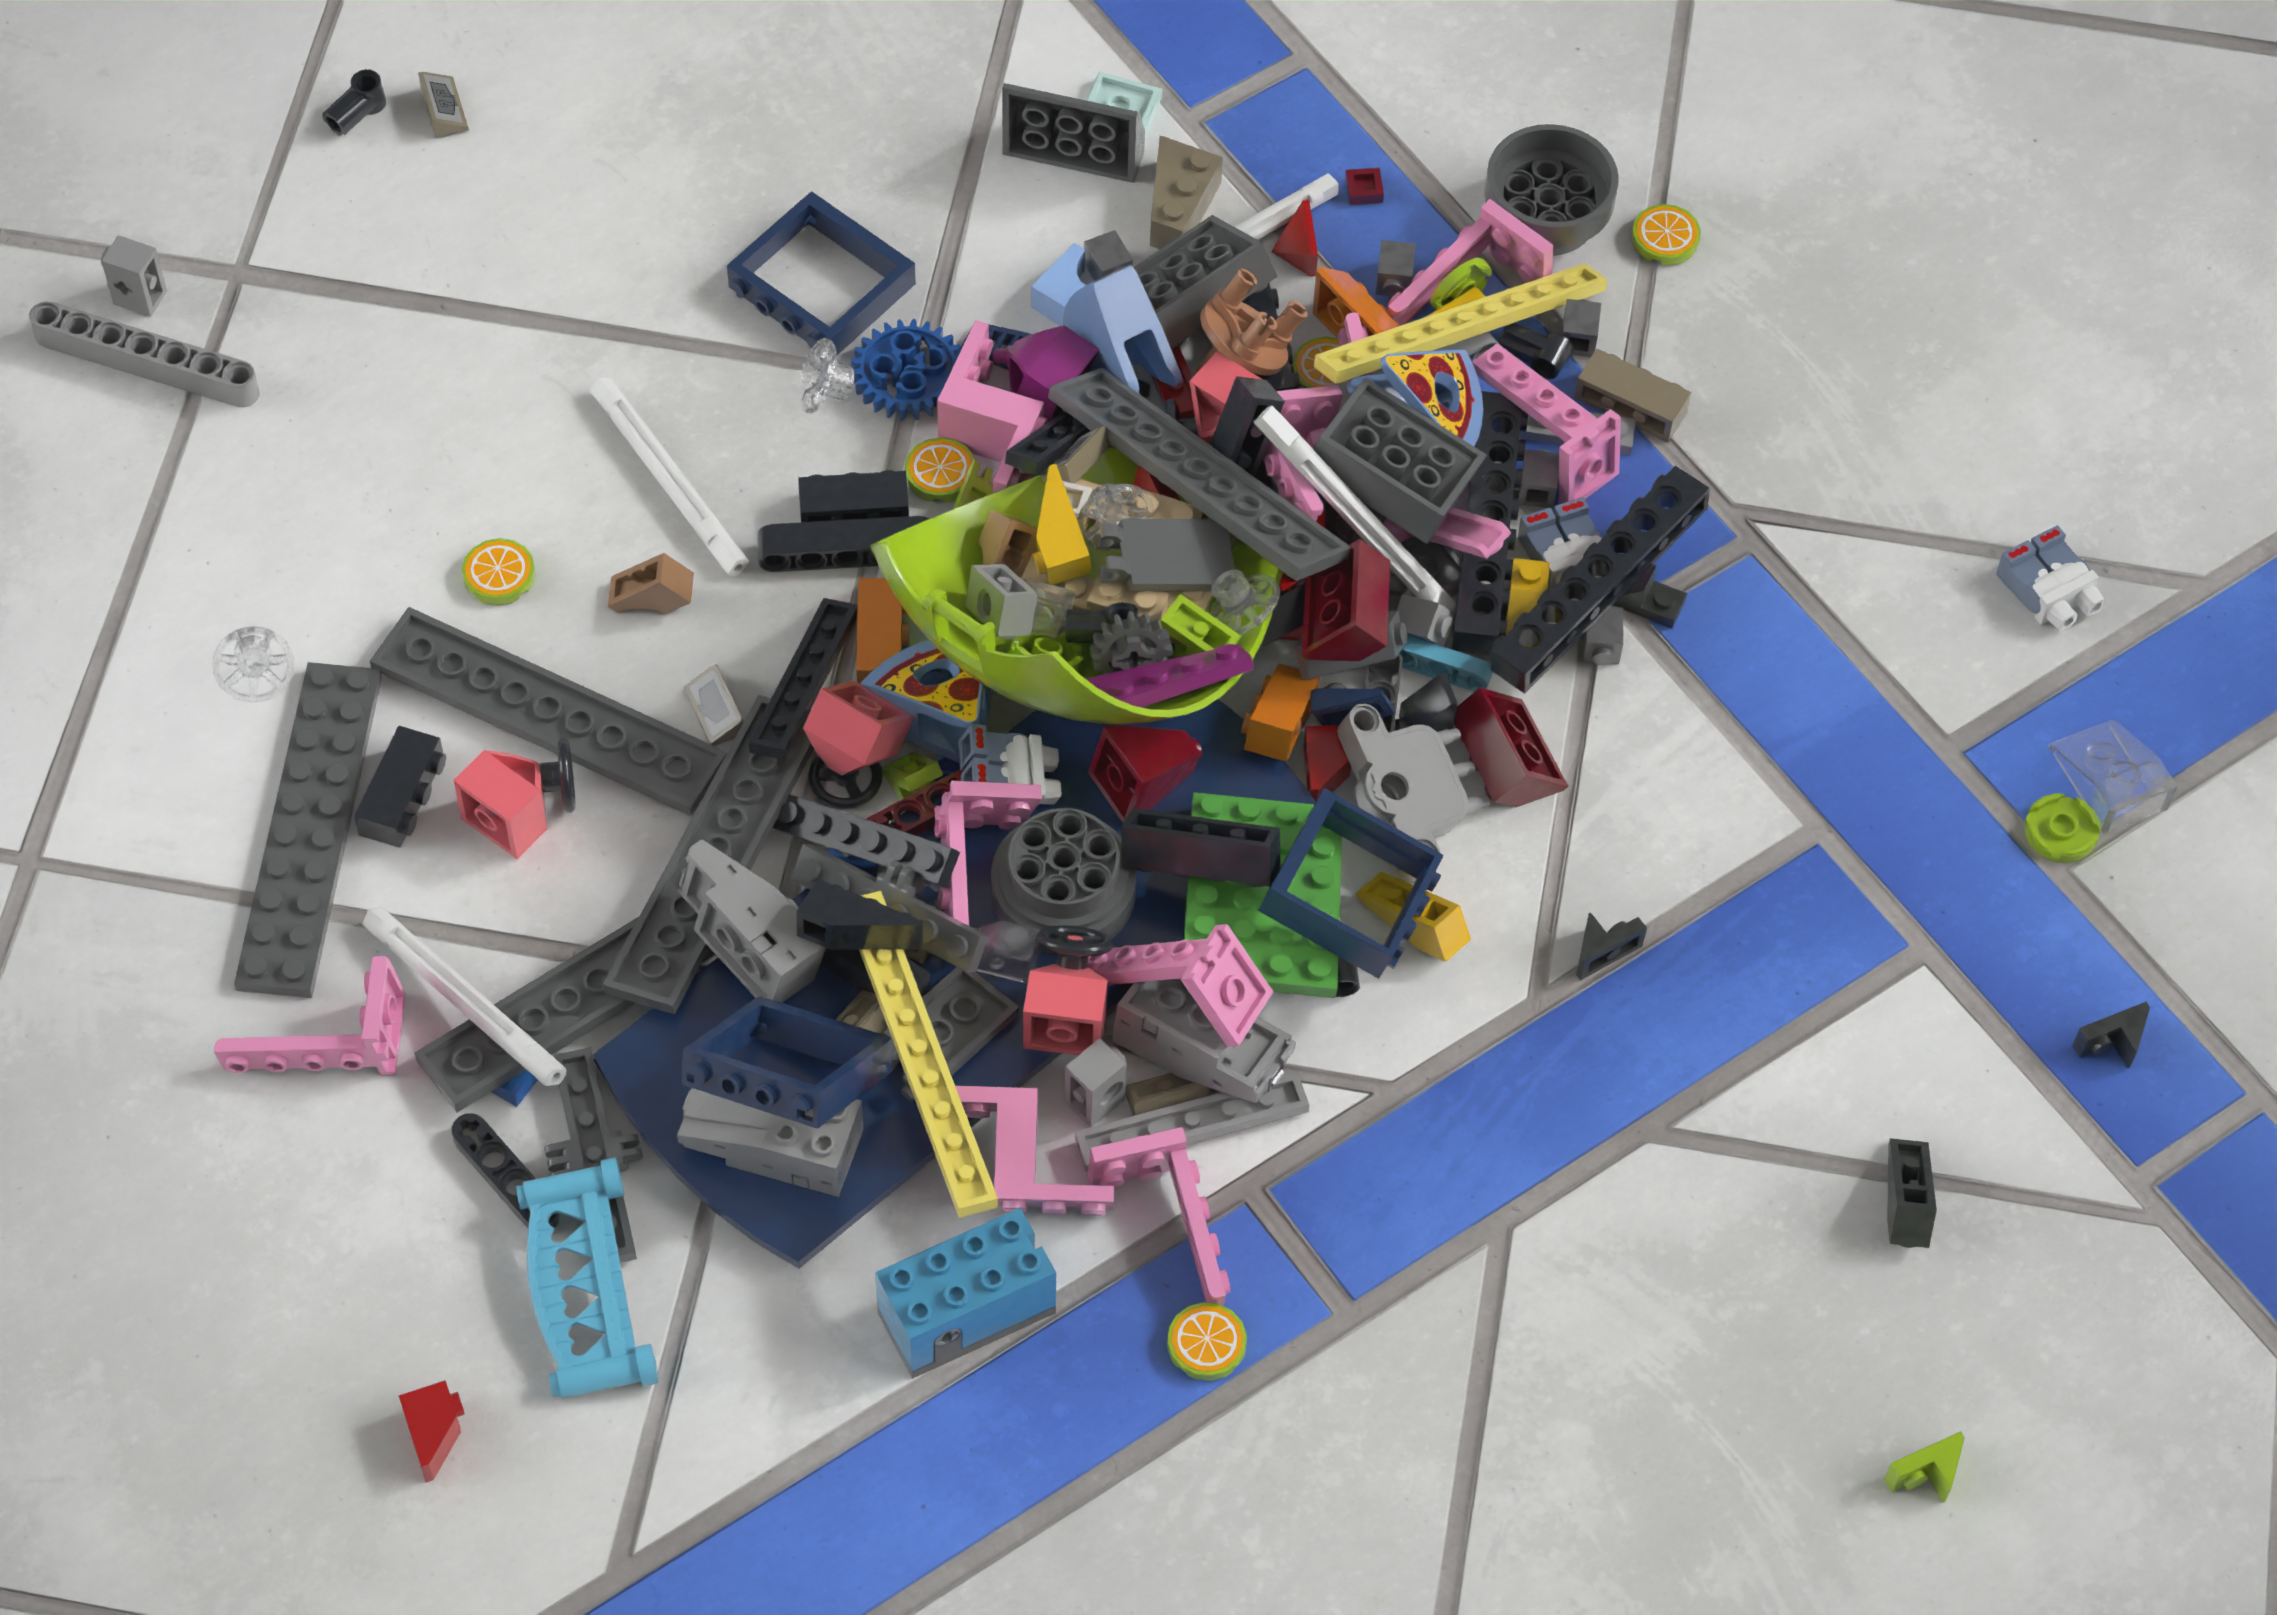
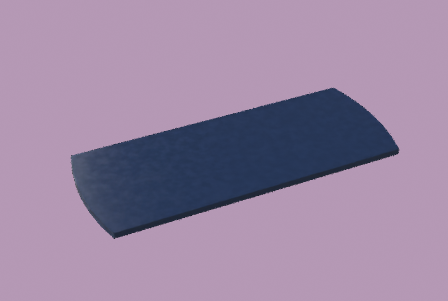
[593,699,1316,1269]

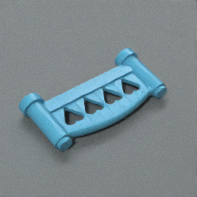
[516,1157,659,1399]

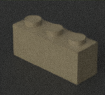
[1574,349,1692,442]

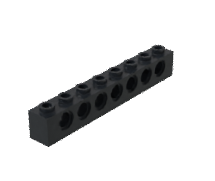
[1452,391,1529,655]
[1490,465,1710,694]

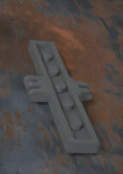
[791,844,989,972]
[544,1047,643,1263]

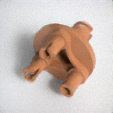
[1196,268,1308,375]

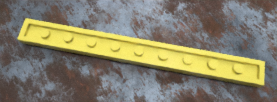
[1314,263,1607,384]
[859,891,998,1218]

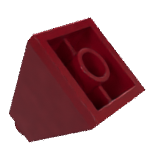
[1088,725,1202,823]

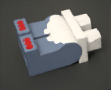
[1518,497,1603,600]
[1996,525,2105,631]
[958,723,1062,804]

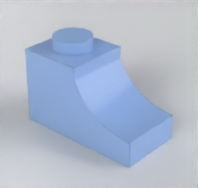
[1031,243,1086,326]

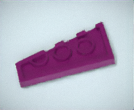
[1087,644,1254,707]

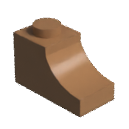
[978,509,1038,578]
[608,553,694,615]

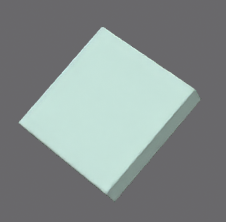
[1086,71,1163,135]

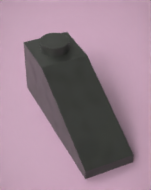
[1887,1138,1937,1248]

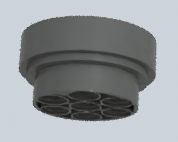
[1484,124,1619,256]
[991,808,1136,955]

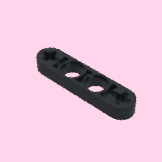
[451,1113,560,1229]

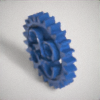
[851,319,961,421]

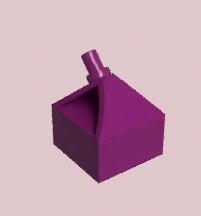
[993,325,1099,422]

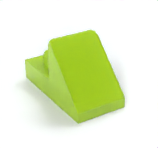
[1160,594,1241,656]
[881,752,943,800]
[1884,1431,1965,1503]

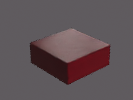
[1345,167,1384,205]

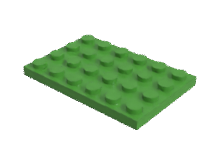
[1181,792,1342,998]

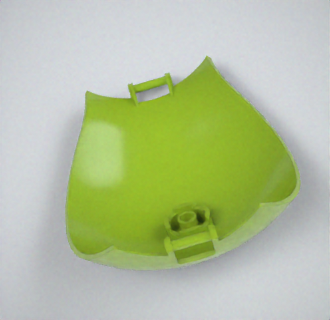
[870,447,1284,724]

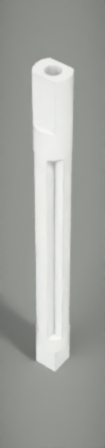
[1234,173,1339,240]
[590,377,749,577]
[1254,405,1457,611]
[362,907,567,1086]

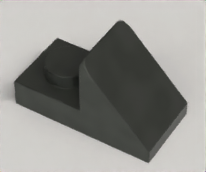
[1613,565,1688,629]
[1576,912,1647,981]
[2072,1001,2150,1068]

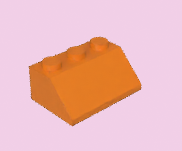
[1312,267,1399,338]

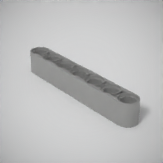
[29,301,260,407]

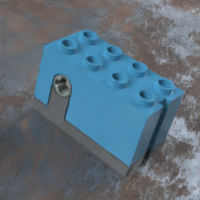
[875,1207,1056,1379]

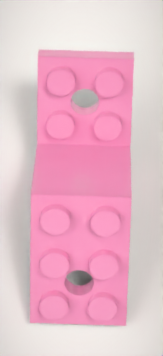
[937,320,1048,493]
[955,1086,1114,1216]

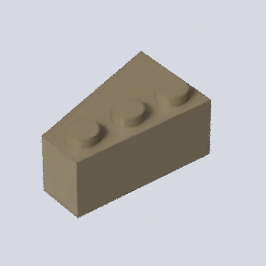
[1150,135,1223,249]

